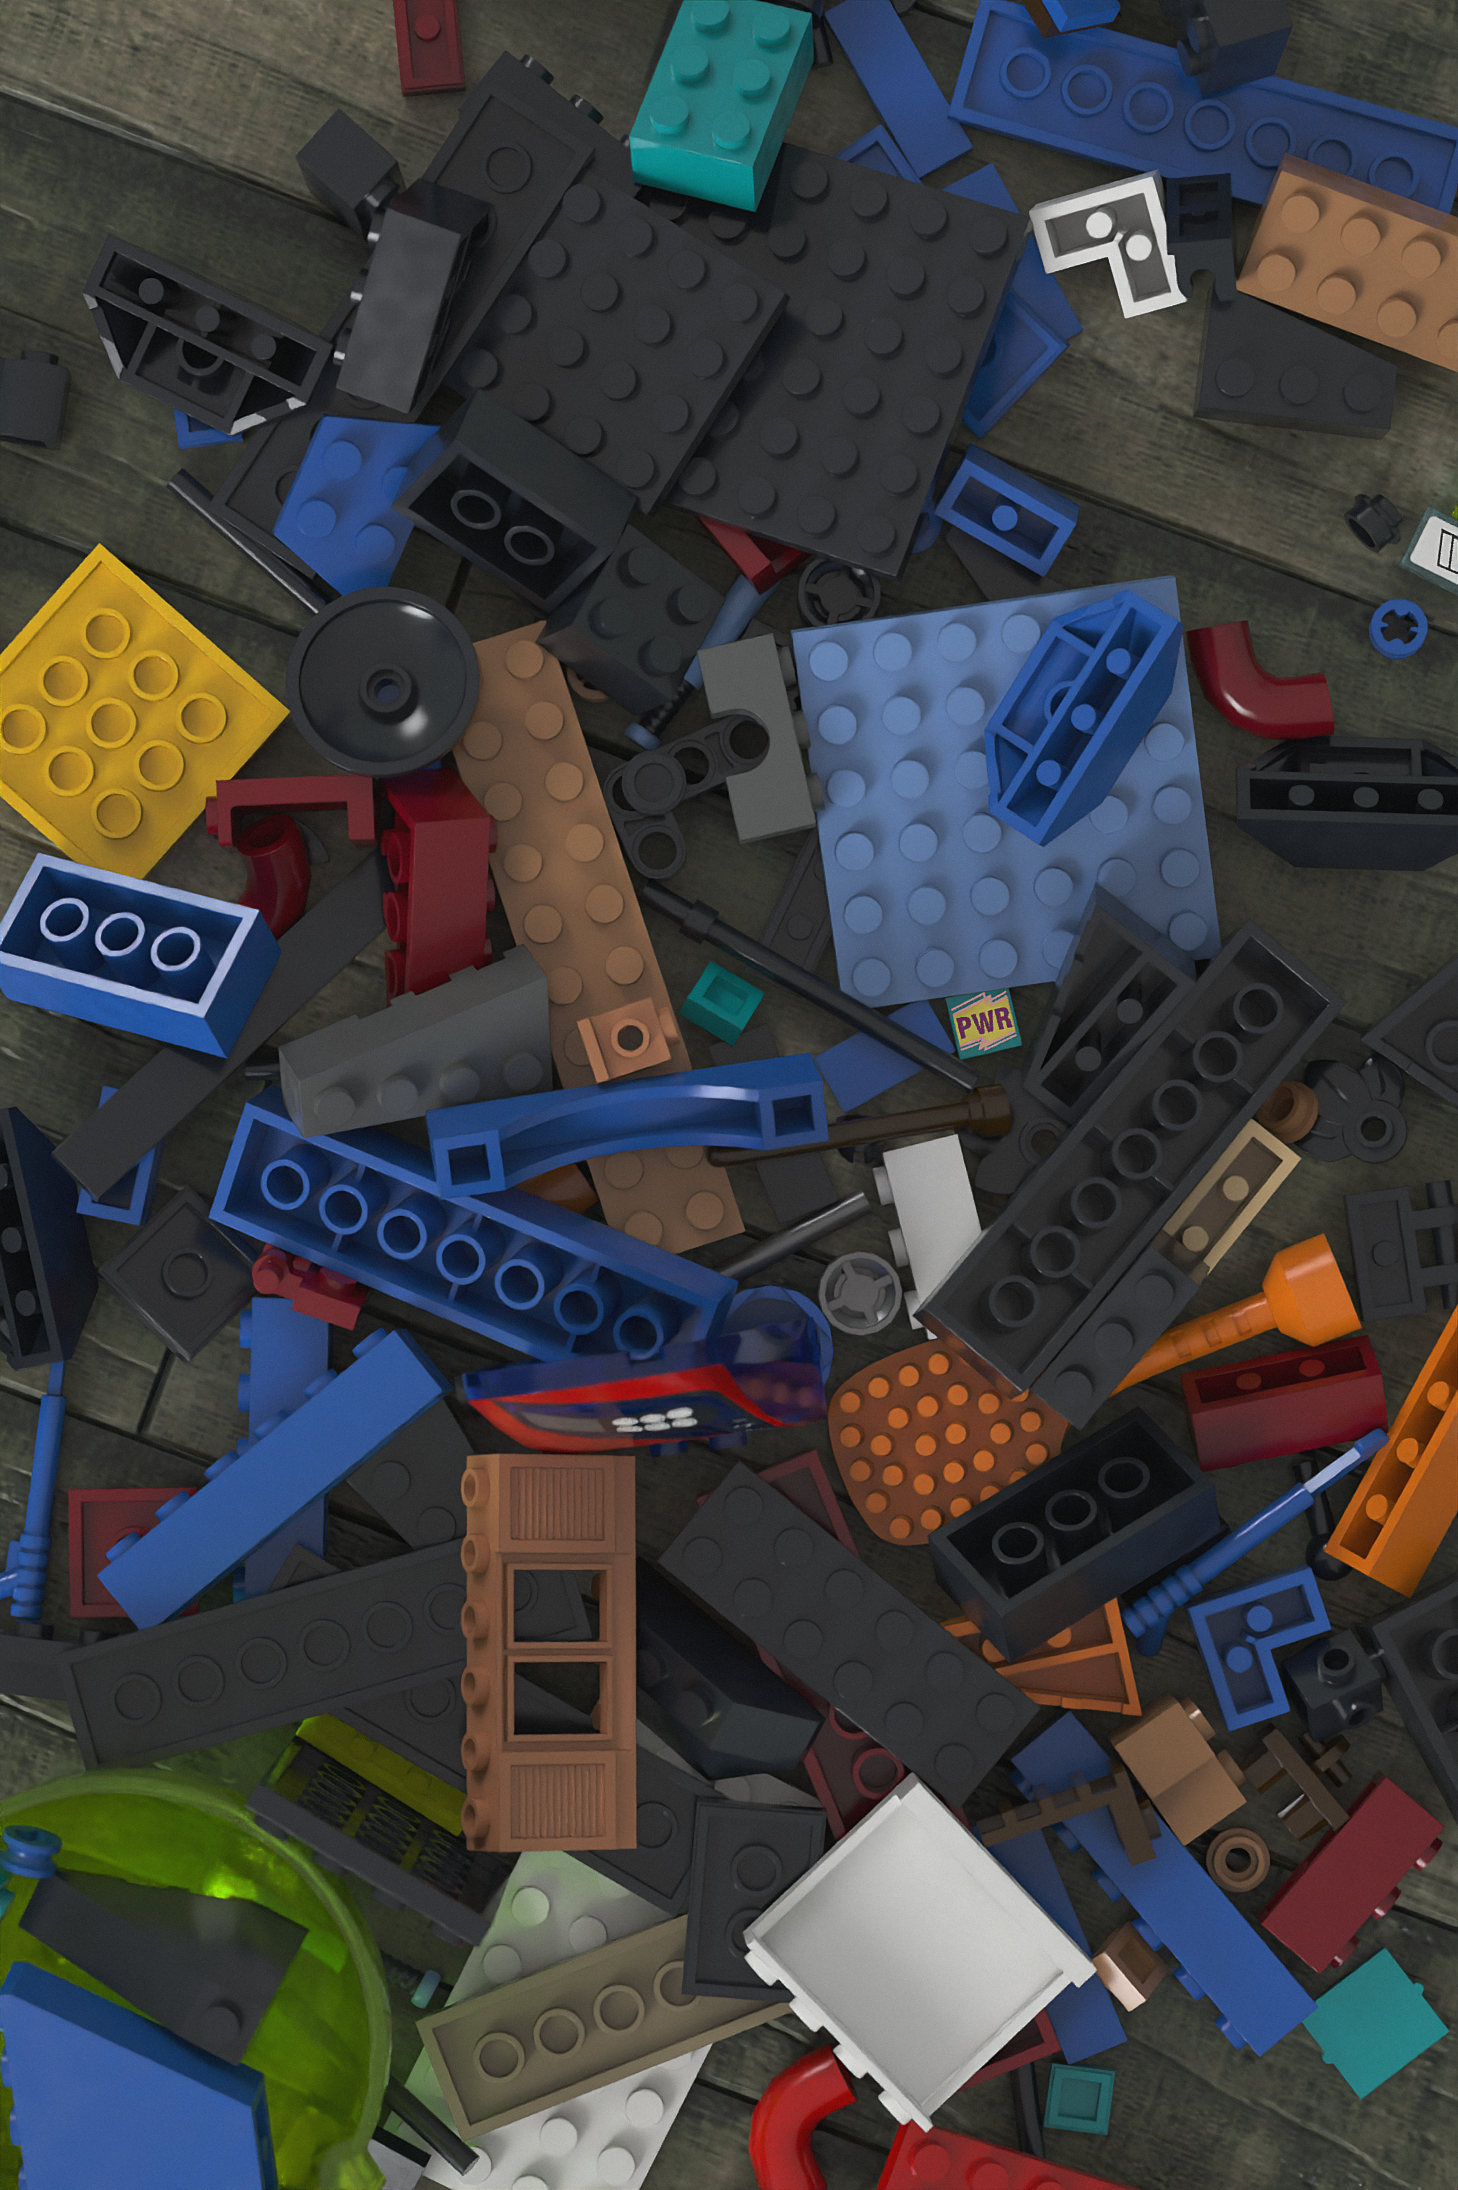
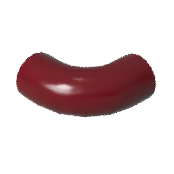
[1185,620,1334,740]

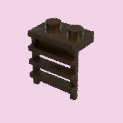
[975,1757,1162,1866]

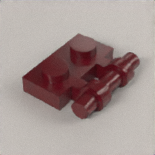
[252,1243,374,1331]

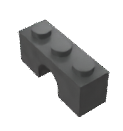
[697,633,825,844]

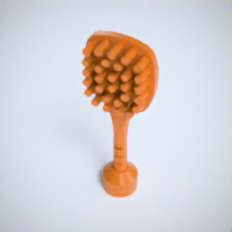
[828,1233,1362,1546]

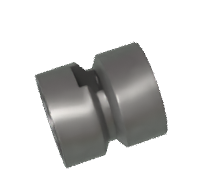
[817,1251,902,1336]

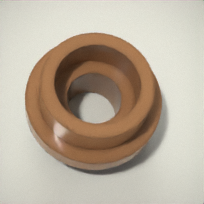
[1256,1081,1319,1144]
[1205,1827,1270,1892]

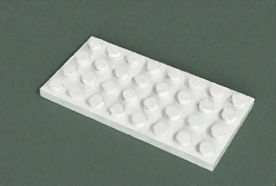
[383,1697,822,2190]

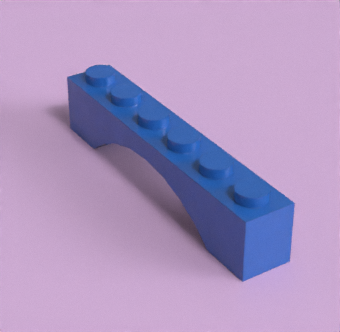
[425,1053,829,1200]

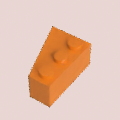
[938,1598,1142,1716]

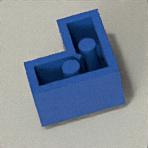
[1183,1563,1331,1731]

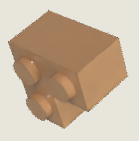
[1105,1691,1247,1846]

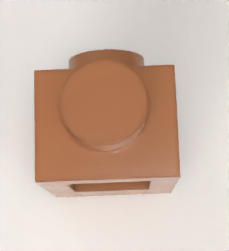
[577,997,680,1084]

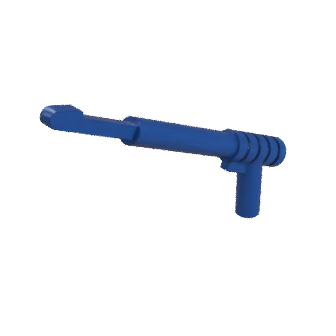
[0,1360,67,1620]
[1120,1428,1389,1657]

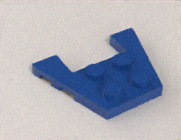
[272,413,442,596]

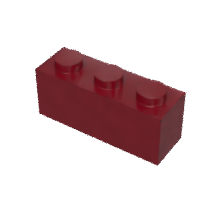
[1180,1335,1389,1472]
[1255,1771,1445,1974]

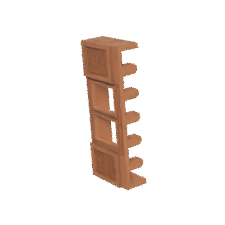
[461,1454,637,1852]

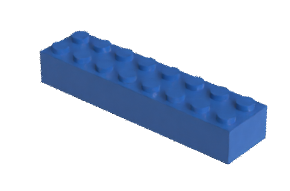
[208,1085,739,1410]

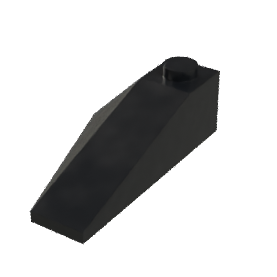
[18,1867,310,2066]

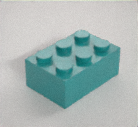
[629,0,814,212]

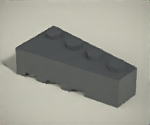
[278,944,553,1139]

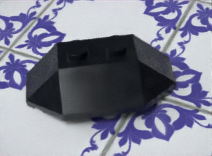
[82,234,337,436]
[1235,736,1458,871]
[0,1107,99,1371]
[636,1556,827,1781]

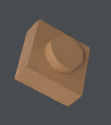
[1091,1920,1170,2012]

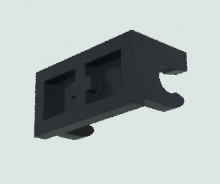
[1166,173,1237,301]

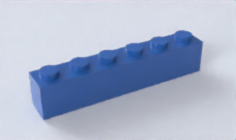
[233,1297,333,1603]
[97,1327,454,1630]
[1008,1708,1319,2057]

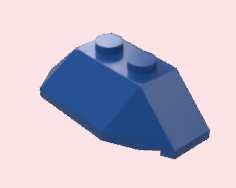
[984,589,1184,847]

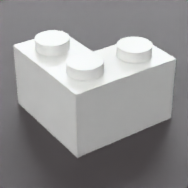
[1029,169,1189,319]

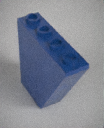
[0,1962,279,2190]

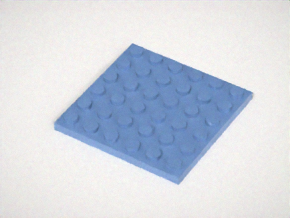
[790,575,1221,1008]

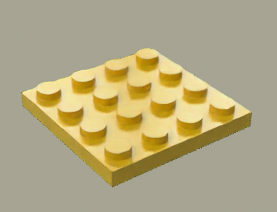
[0,543,291,880]

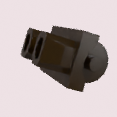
[1238,1722,1352,1841]

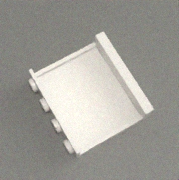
[743,1771,1097,2132]

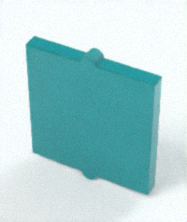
[1302,1946,1449,2099]

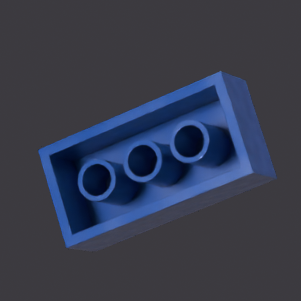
[0,853,282,1058]

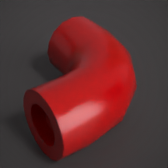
[748,2042,858,2190]

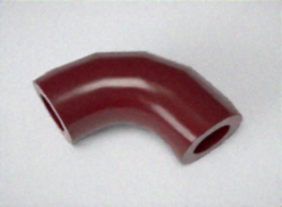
[236,814,312,941]

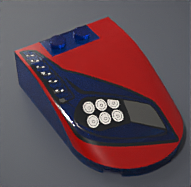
[462,1317,828,1457]

